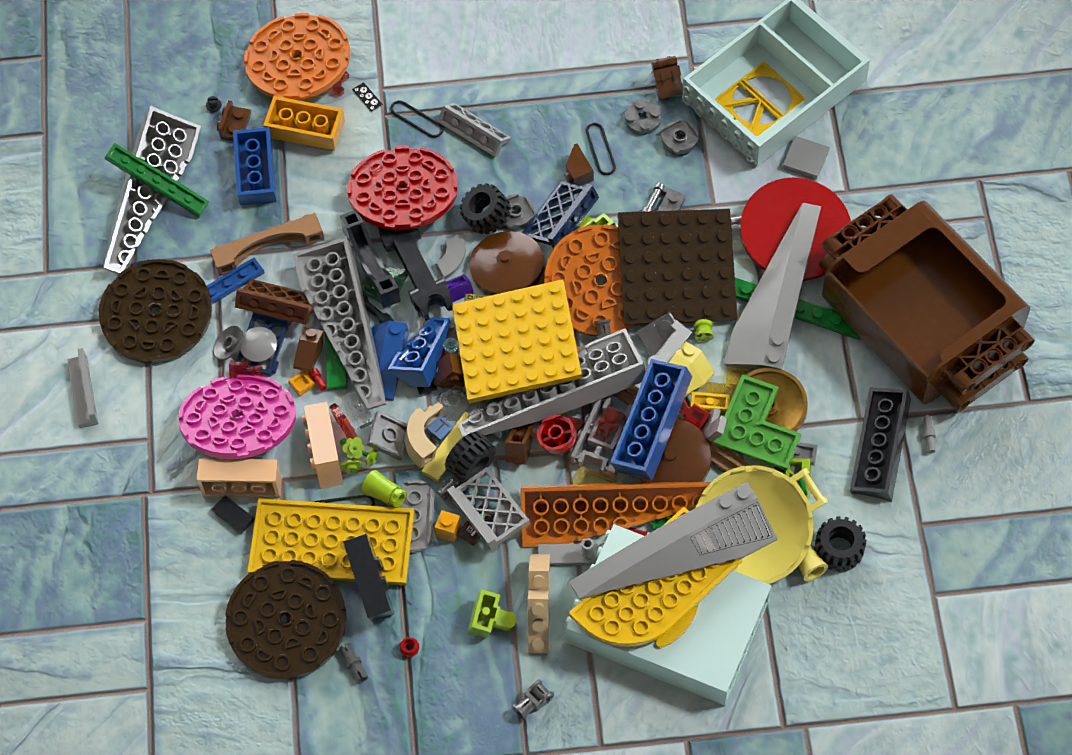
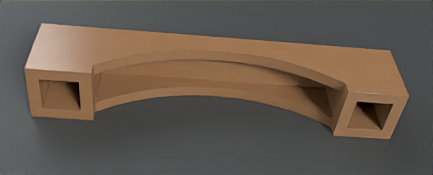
[210,213,325,277]

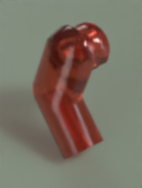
[332,71,349,96]

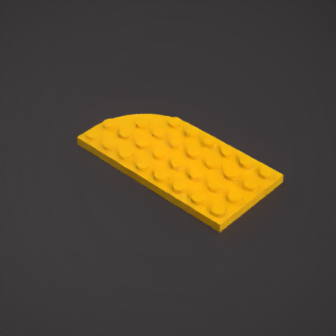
[569,507,742,647]

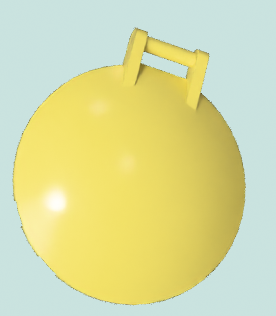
[696,465,828,584]

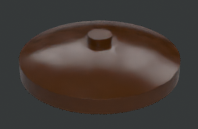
[469,231,544,295]
[638,419,712,483]

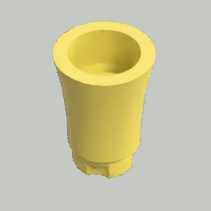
[798,545,828,582]

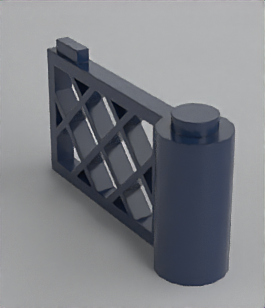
[235,312,292,376]

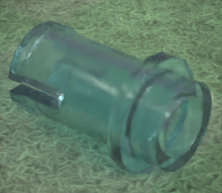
[443,338,459,355]

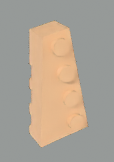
[302,402,343,489]

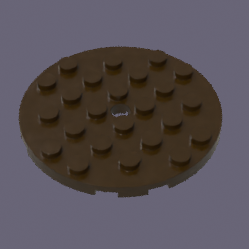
[99,259,212,363]
[225,560,347,679]

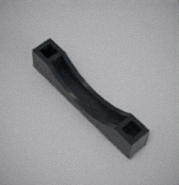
[340,210,401,308]

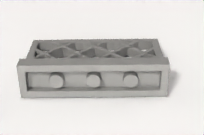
[447,467,530,553]

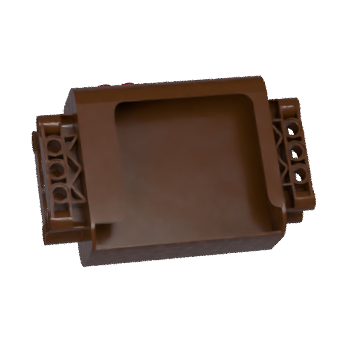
[819,194,1035,412]

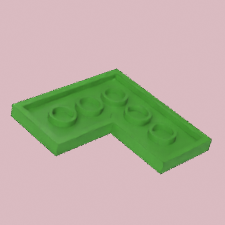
[713,374,801,471]

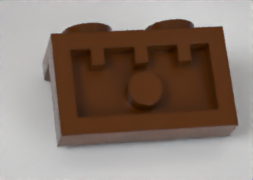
[217,100,252,141]

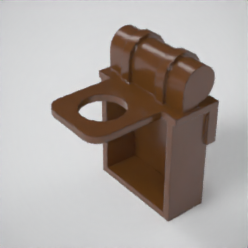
[651,56,683,99]

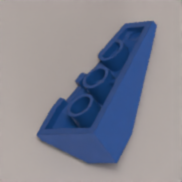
[388,317,450,387]
[371,321,409,401]

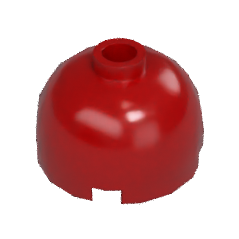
[537,414,577,455]

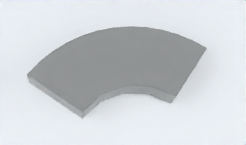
[436,233,466,279]

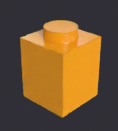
[435,510,461,543]

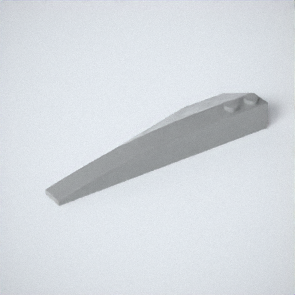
[103,106,201,274]

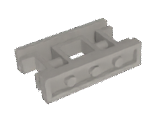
[569,397,633,481]

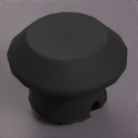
[206,96,222,112]

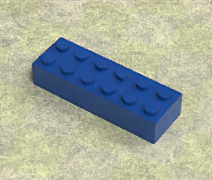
[610,359,692,481]

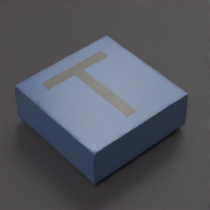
[427,415,454,442]

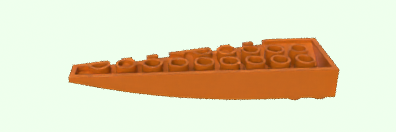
[521,482,711,547]

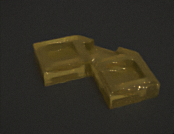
[706,367,747,400]

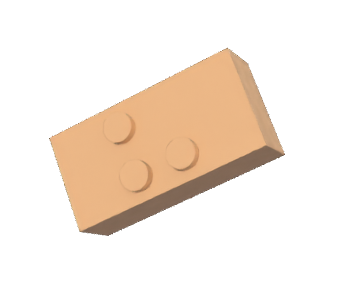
[197,457,282,498]

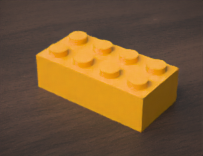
[263,96,345,151]

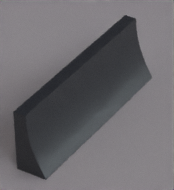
[850,387,911,502]

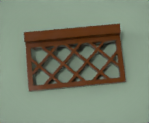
[235,279,314,325]

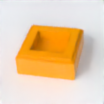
[288,371,315,397]

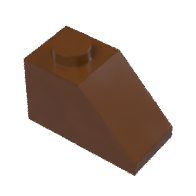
[564,143,594,186]
[293,327,323,372]
[505,424,534,465]

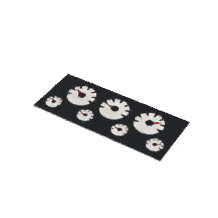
[352,82,383,112]

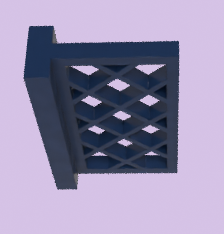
[523,181,599,249]

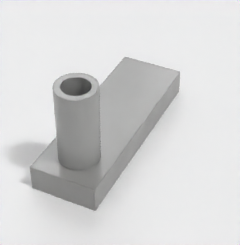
[538,538,598,566]

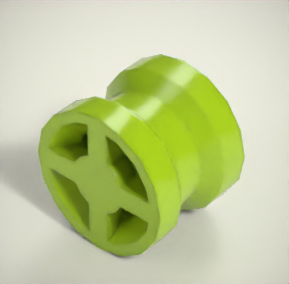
[694,319,714,342]

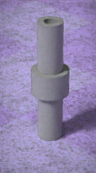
[923,415,936,453]

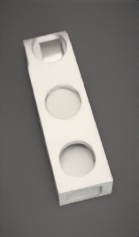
[647,320,692,365]

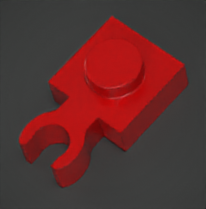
[679,400,710,430]

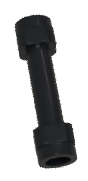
[363,294,394,324]

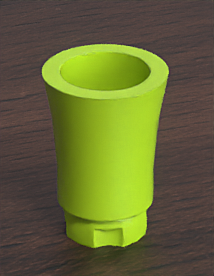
[362,470,407,508]

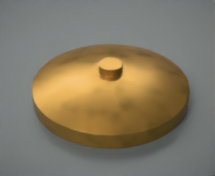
[730,368,808,432]

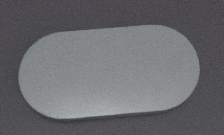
[394,479,435,554]

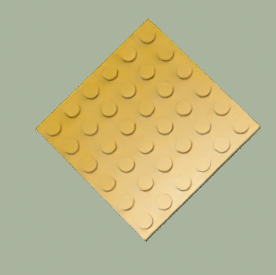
[452,280,583,403]

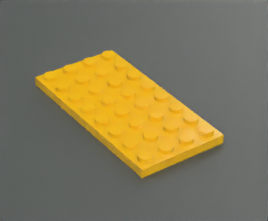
[247,498,415,585]

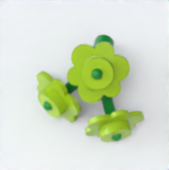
[340,437,379,474]

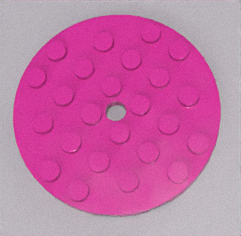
[179,375,296,460]

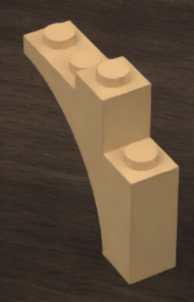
[528,554,550,653]

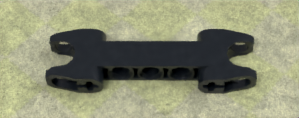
[378,227,453,321]

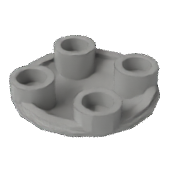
[240,327,277,362]

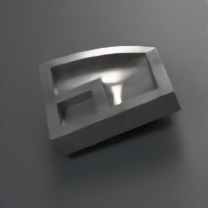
[637,312,687,357]

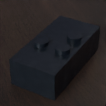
[343,534,395,622]

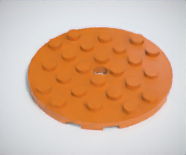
[244,13,351,100]
[544,224,635,337]

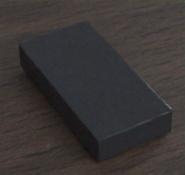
[212,495,255,534]

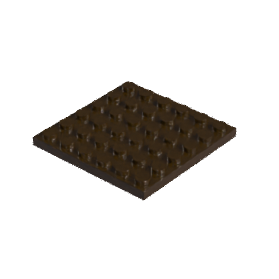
[617,209,738,325]

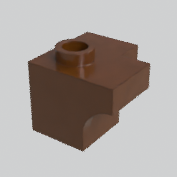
[433,352,465,390]

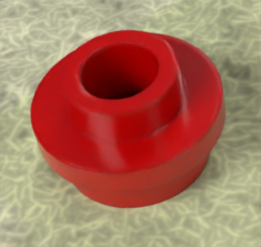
[399,637,420,657]

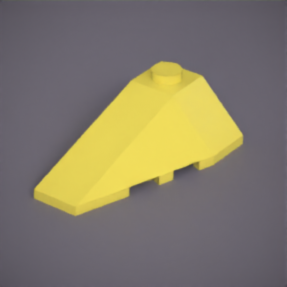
[669,342,715,397]

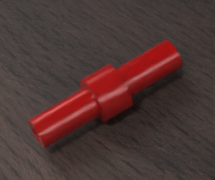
[308,368,327,391]

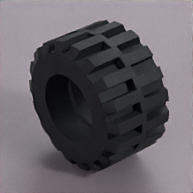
[460,183,511,234]
[445,431,496,483]
[814,516,867,572]

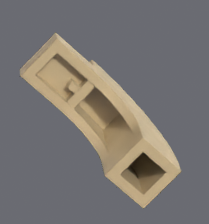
[405,402,444,468]

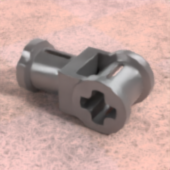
[512,679,555,720]

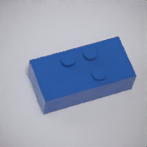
[233,127,277,206]

